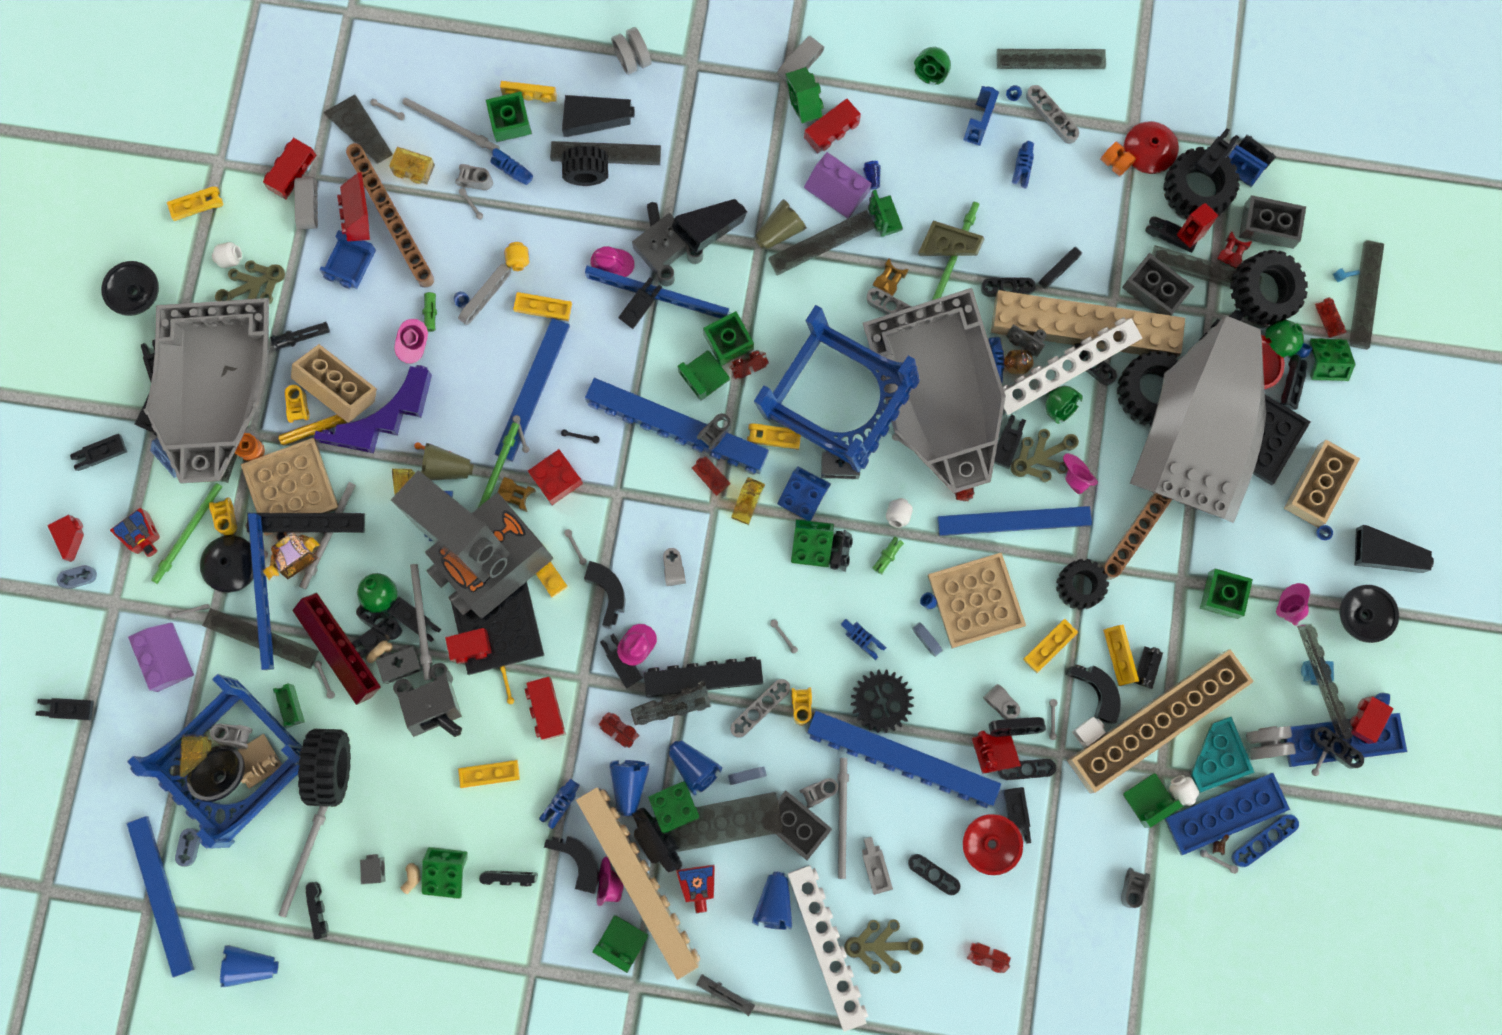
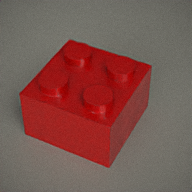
[528,449,583,506]

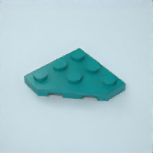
[1190,716,1255,793]

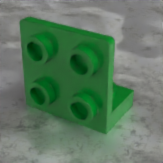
[868,190,903,237]
[1309,338,1356,381]
[677,350,730,401]
[791,519,834,567]
[1123,773,1183,828]
[648,781,699,833]
[422,847,468,899]
[592,915,649,973]

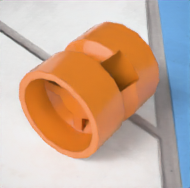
[1100,141,1136,177]
[235,433,265,462]

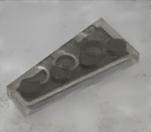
[323,94,393,164]
[630,680,711,725]

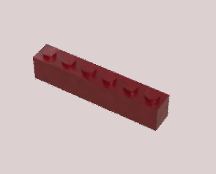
[292,592,381,705]

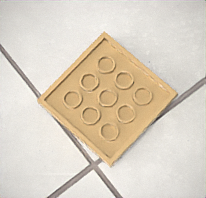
[241,438,338,536]
[927,552,1026,649]

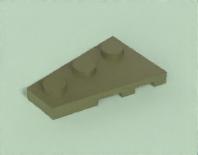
[918,220,985,256]

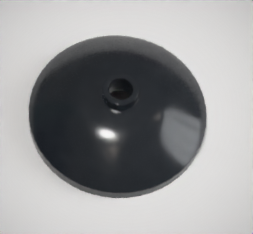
[101,261,159,316]
[200,535,253,593]
[1339,585,1399,643]
[187,746,245,802]

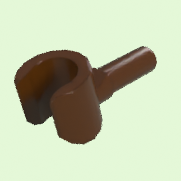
[1212,834,1229,855]

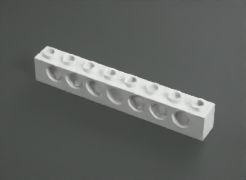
[1003,317,1142,415]
[787,865,868,1032]

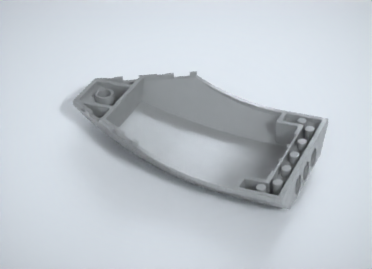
[863,288,1006,493]
[143,298,269,484]
[1129,316,1266,523]

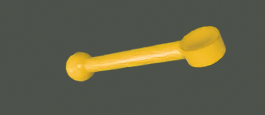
[500,666,514,705]

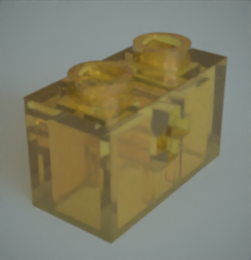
[389,146,435,184]

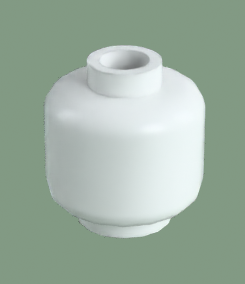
[212,242,242,268]
[886,498,913,528]
[1169,775,1199,806]

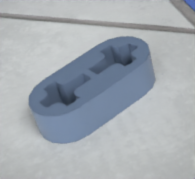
[57,565,97,589]
[912,622,943,657]
[728,766,767,785]
[175,828,200,867]

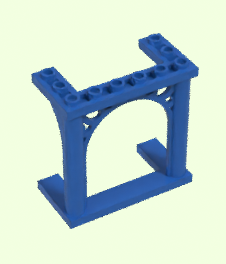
[754,305,920,473]
[127,674,302,849]

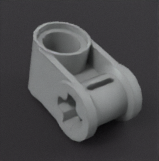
[455,164,493,190]
[663,548,686,586]
[983,684,1020,719]
[210,724,253,749]
[799,778,838,808]

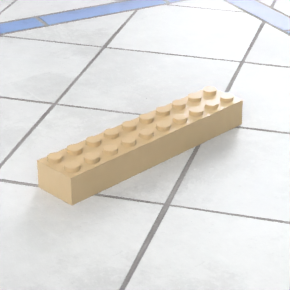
[991,290,1185,359]
[1067,649,1254,794]
[576,787,701,980]

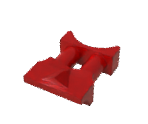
[1217,231,1252,268]

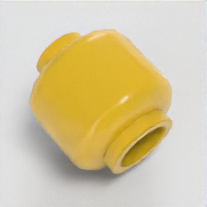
[504,242,530,271]

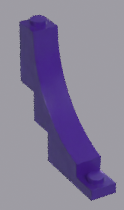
[314,365,432,454]

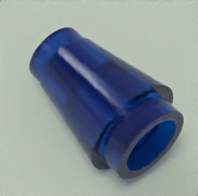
[863,161,881,190]

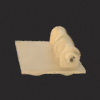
[238,734,282,789]

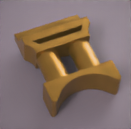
[872,258,908,296]
[498,477,536,512]

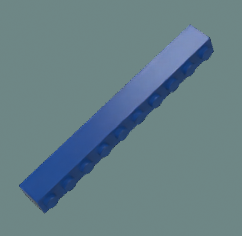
[585,377,769,475]
[807,711,1001,808]

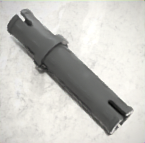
[696,974,755,1016]

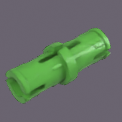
[422,292,437,332]
[872,537,904,575]

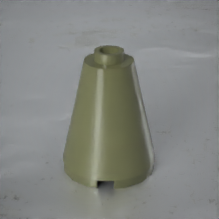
[755,199,807,249]
[421,443,474,481]

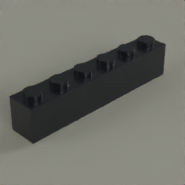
[644,656,763,697]

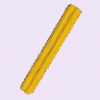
[278,415,348,445]

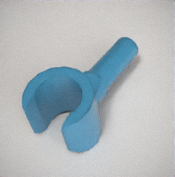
[1332,268,1360,282]

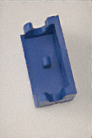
[1229,145,1268,187]

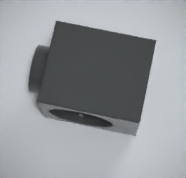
[360,854,386,884]

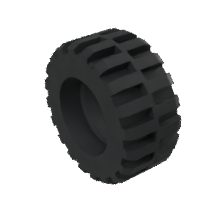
[1163,147,1240,219]
[1230,250,1308,325]
[1117,351,1178,427]
[298,728,351,807]

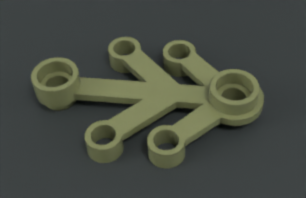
[215,260,285,304]
[1010,429,1079,482]
[844,919,923,974]

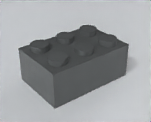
[1239,195,1306,249]
[1122,253,1195,316]
[760,790,832,861]

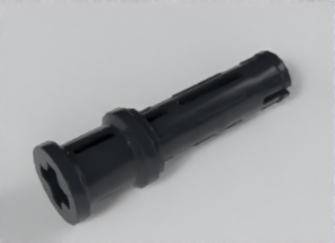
[270,321,330,352]

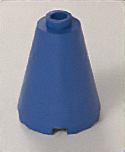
[669,741,722,795]
[609,760,649,816]
[752,872,792,930]
[220,945,279,988]

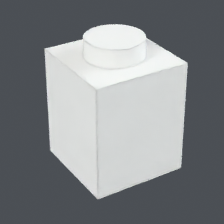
[1072,717,1106,748]

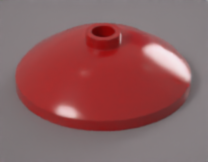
[1123,121,1179,174]
[1261,335,1285,389]
[963,814,1023,876]

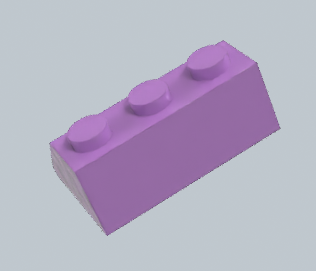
[804,152,871,219]
[128,623,194,692]

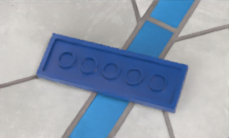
[1284,713,1408,767]
[1165,773,1290,855]

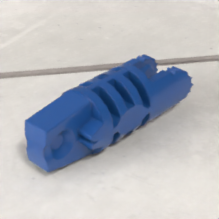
[1012,140,1034,188]
[490,148,533,185]
[988,337,1005,383]
[841,619,887,661]
[539,779,580,829]

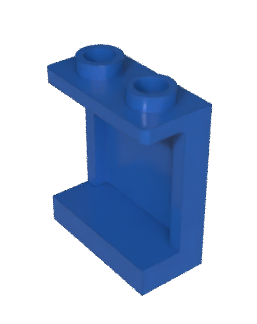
[963,86,1000,146]
[319,230,376,289]

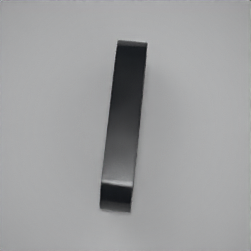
[1038,246,1082,289]
[981,277,1036,297]
[1072,343,1117,386]
[356,605,402,640]
[988,717,1046,737]
[1310,727,1364,769]
[998,759,1056,780]
[908,854,960,895]

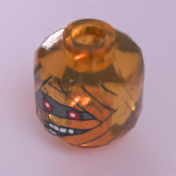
[1004,350,1033,374]

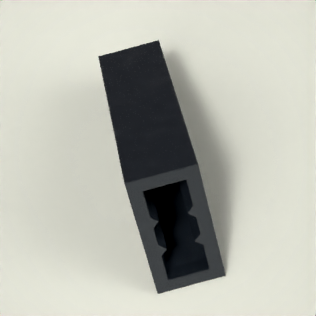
[562,95,635,137]
[672,199,748,254]
[1354,525,1434,573]

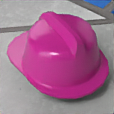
[590,246,635,277]
[394,319,428,364]
[1063,453,1098,494]
[1276,583,1310,626]
[617,624,657,666]
[596,857,623,906]

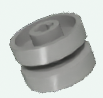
[611,27,652,75]
[1246,726,1296,760]

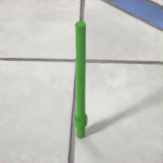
[932,201,980,300]
[478,422,520,508]
[151,483,223,584]

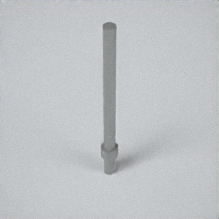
[402,97,500,151]
[299,482,356,589]
[410,564,432,680]
[837,758,849,879]
[278,806,328,917]

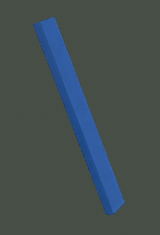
[585,266,730,319]
[494,318,570,462]
[937,506,1092,536]
[248,513,274,671]
[126,816,194,978]

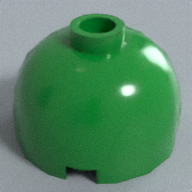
[914,47,951,85]
[1265,320,1304,358]
[1045,385,1083,424]
[357,573,398,613]

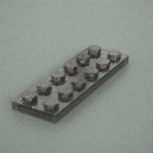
[668,792,783,852]

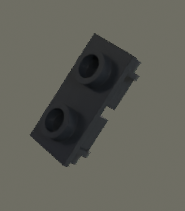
[1238,134,1276,170]
[829,530,853,572]
[1134,646,1163,689]

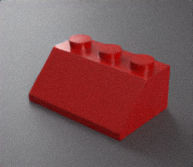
[337,172,370,242]

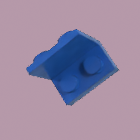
[777,466,831,521]

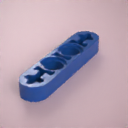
[1231,815,1299,867]

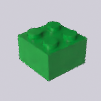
[785,67,824,123]
[486,92,532,142]
[703,311,754,366]
[1200,568,1253,619]

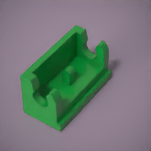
[273,683,305,728]

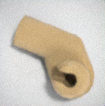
[366,641,392,663]
[400,863,420,894]

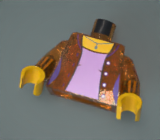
[263,532,320,580]

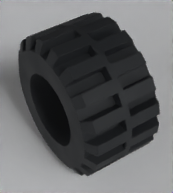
[562,146,609,186]
[1056,559,1109,610]

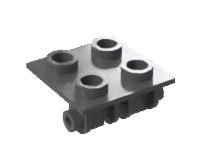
[1006,324,1046,357]

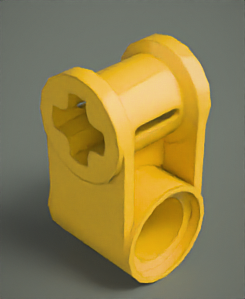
[284,385,310,423]
[209,497,237,536]
[791,687,812,726]

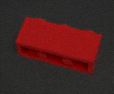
[804,98,861,154]
[263,137,317,200]
[524,676,566,741]

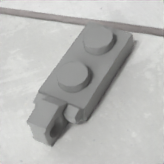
[862,837,893,895]

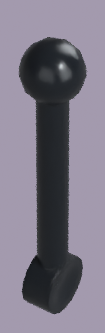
[561,429,600,444]

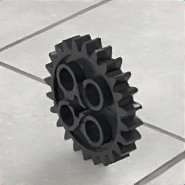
[850,669,914,733]

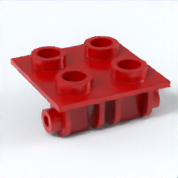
[971,731,1021,774]

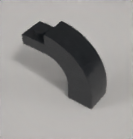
[584,561,626,629]
[1066,664,1121,724]
[544,836,599,894]

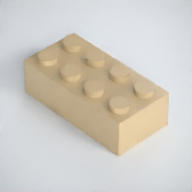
[291,344,377,423]
[1284,440,1360,528]

